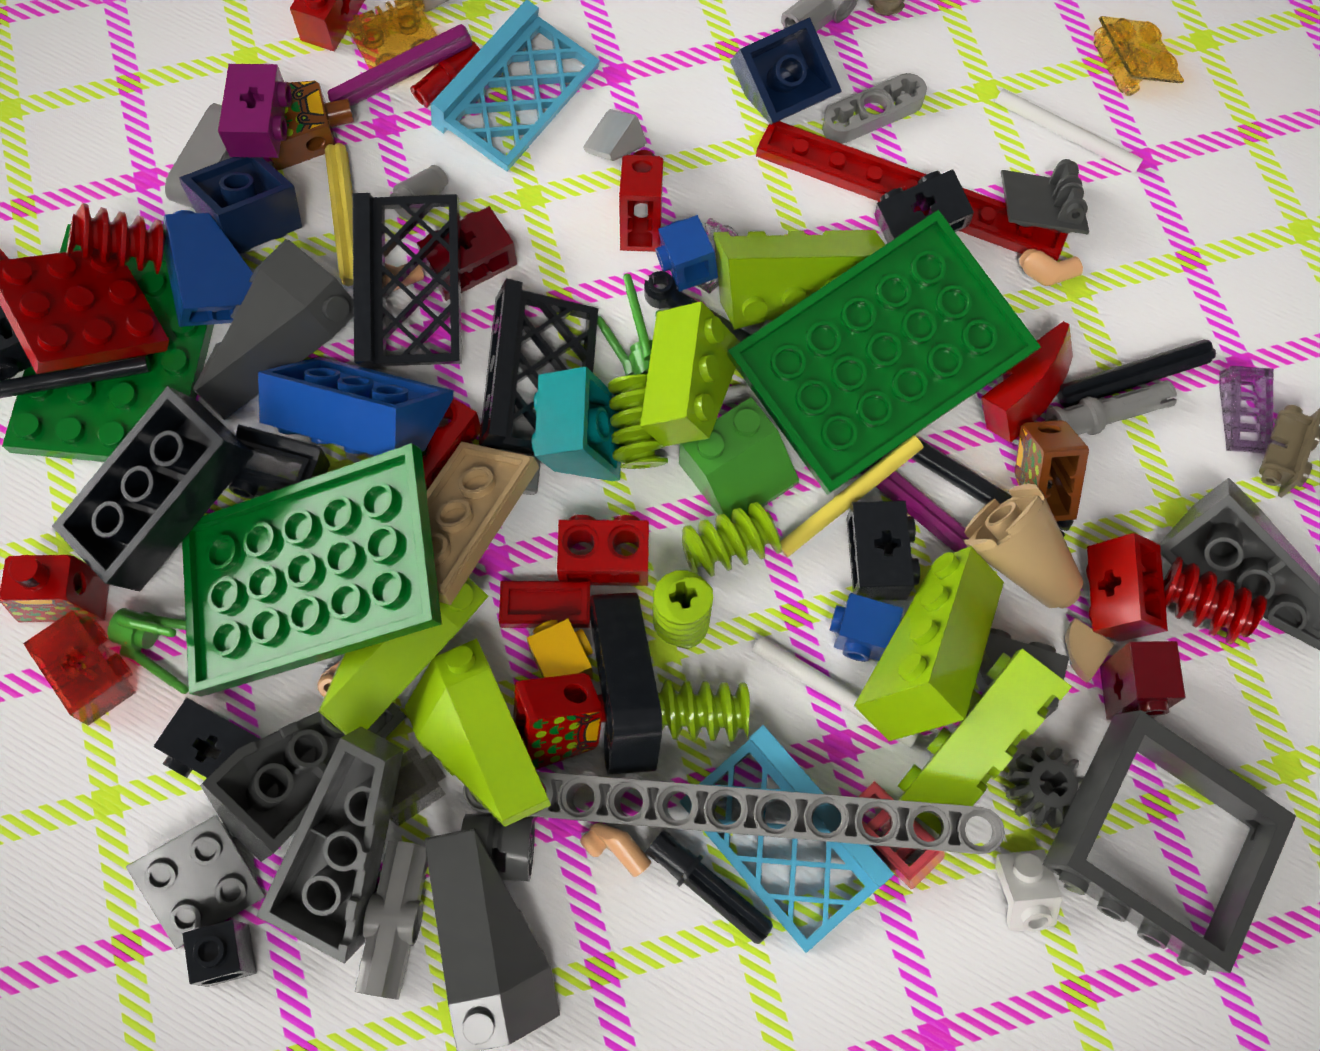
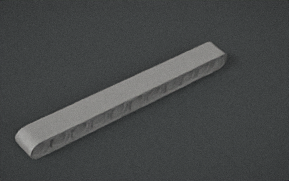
[463,772,1005,854]

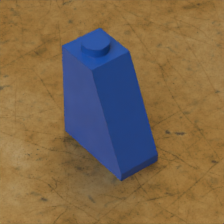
[163,210,253,327]

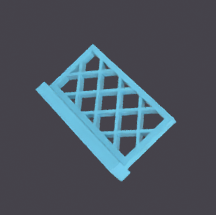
[431,0,600,172]
[679,725,895,953]

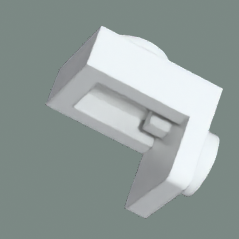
[995,849,1063,932]

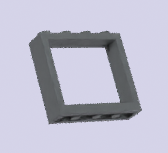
[1042,710,1296,975]

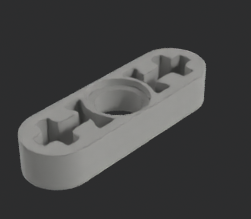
[822,73,927,144]

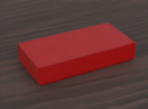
[499,581,591,628]

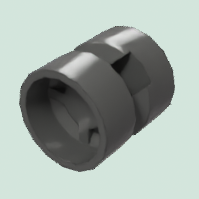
[461,814,535,882]

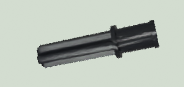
[645,828,773,944]

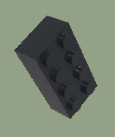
[51,386,254,592]

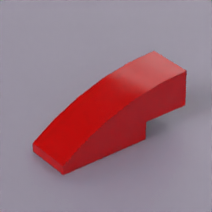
[981,321,1073,443]

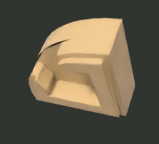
[1065,618,1114,683]

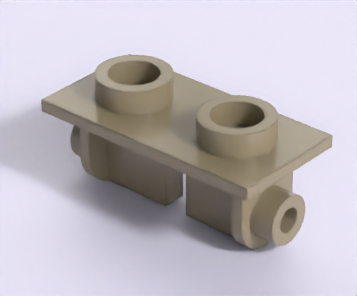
[1259,405,1320,498]

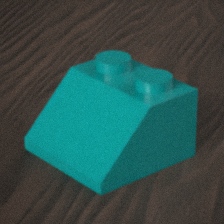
[531,367,621,481]

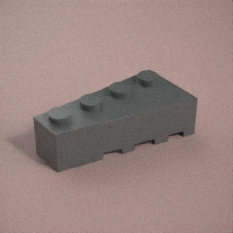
[256,727,404,964]

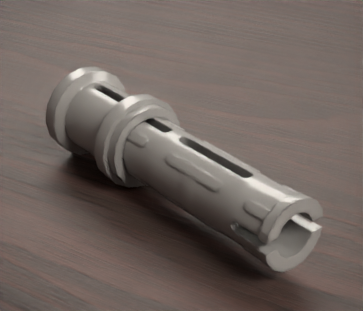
[1045,380,1177,435]

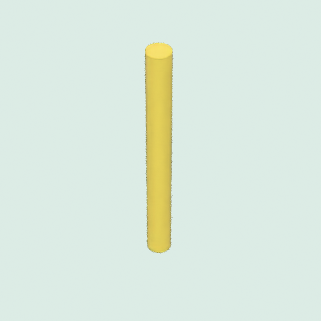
[781,435,924,558]

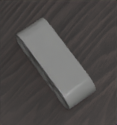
[165,103,231,208]

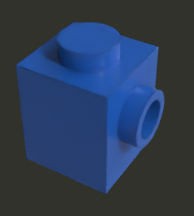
[655,215,718,292]
[829,593,904,662]

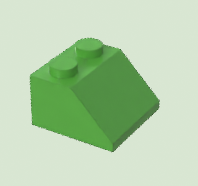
[679,397,799,520]

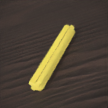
[325,143,353,287]

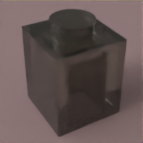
[390,746,446,826]

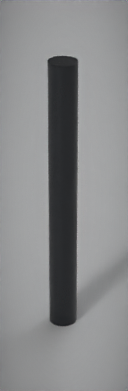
[0,355,151,399]

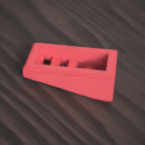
[858,781,945,890]

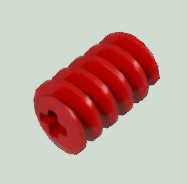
[66,203,165,274]
[1163,557,1267,644]

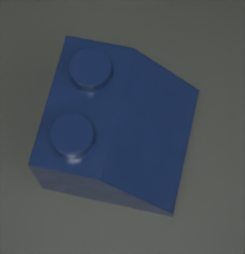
[730,17,842,125]
[179,157,302,254]

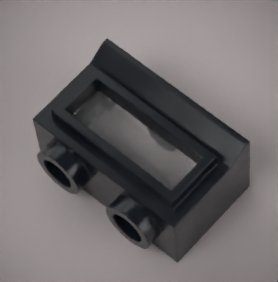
[229,424,330,499]

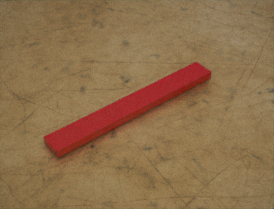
[756,121,1068,261]

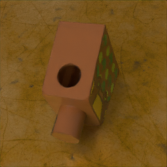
[271,81,354,171]
[1015,420,1089,521]

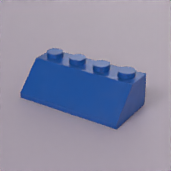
[258,357,454,456]

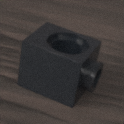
[182,919,257,987]

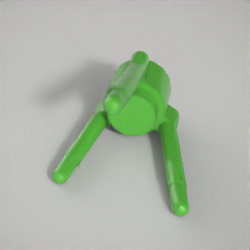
[597,273,661,375]
[107,608,189,694]

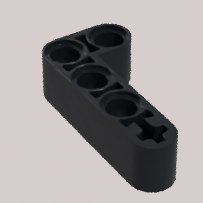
[590,592,662,775]

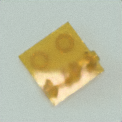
[346,0,437,70]
[1093,16,1184,96]

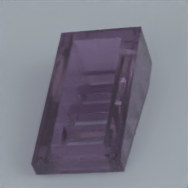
[1219,366,1274,454]

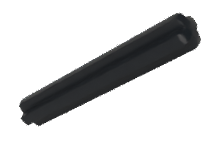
[1057,339,1216,408]

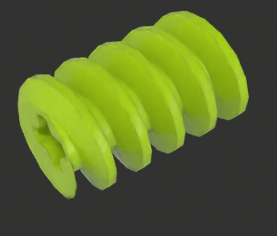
[608,374,668,469]
[682,502,782,577]
[653,570,713,649]
[658,679,750,742]

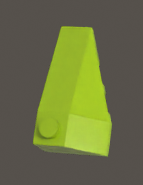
[319,577,489,735]
[405,638,551,827]

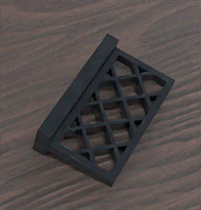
[352,193,462,370]
[479,278,599,455]

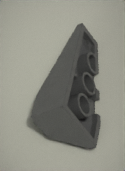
[1159,478,1320,650]

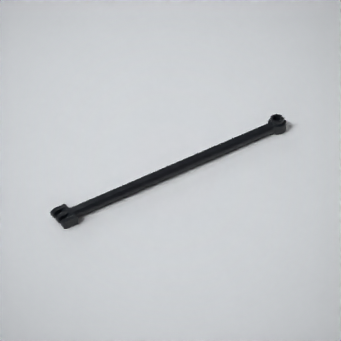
[644,271,1074,537]

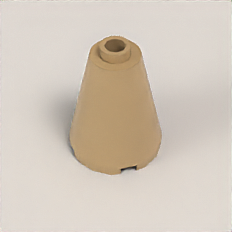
[964,483,1084,609]

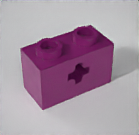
[218,63,292,158]

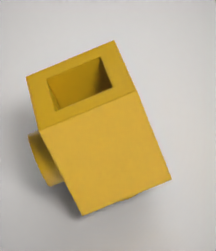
[526,619,594,680]

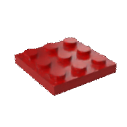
[0,249,169,374]

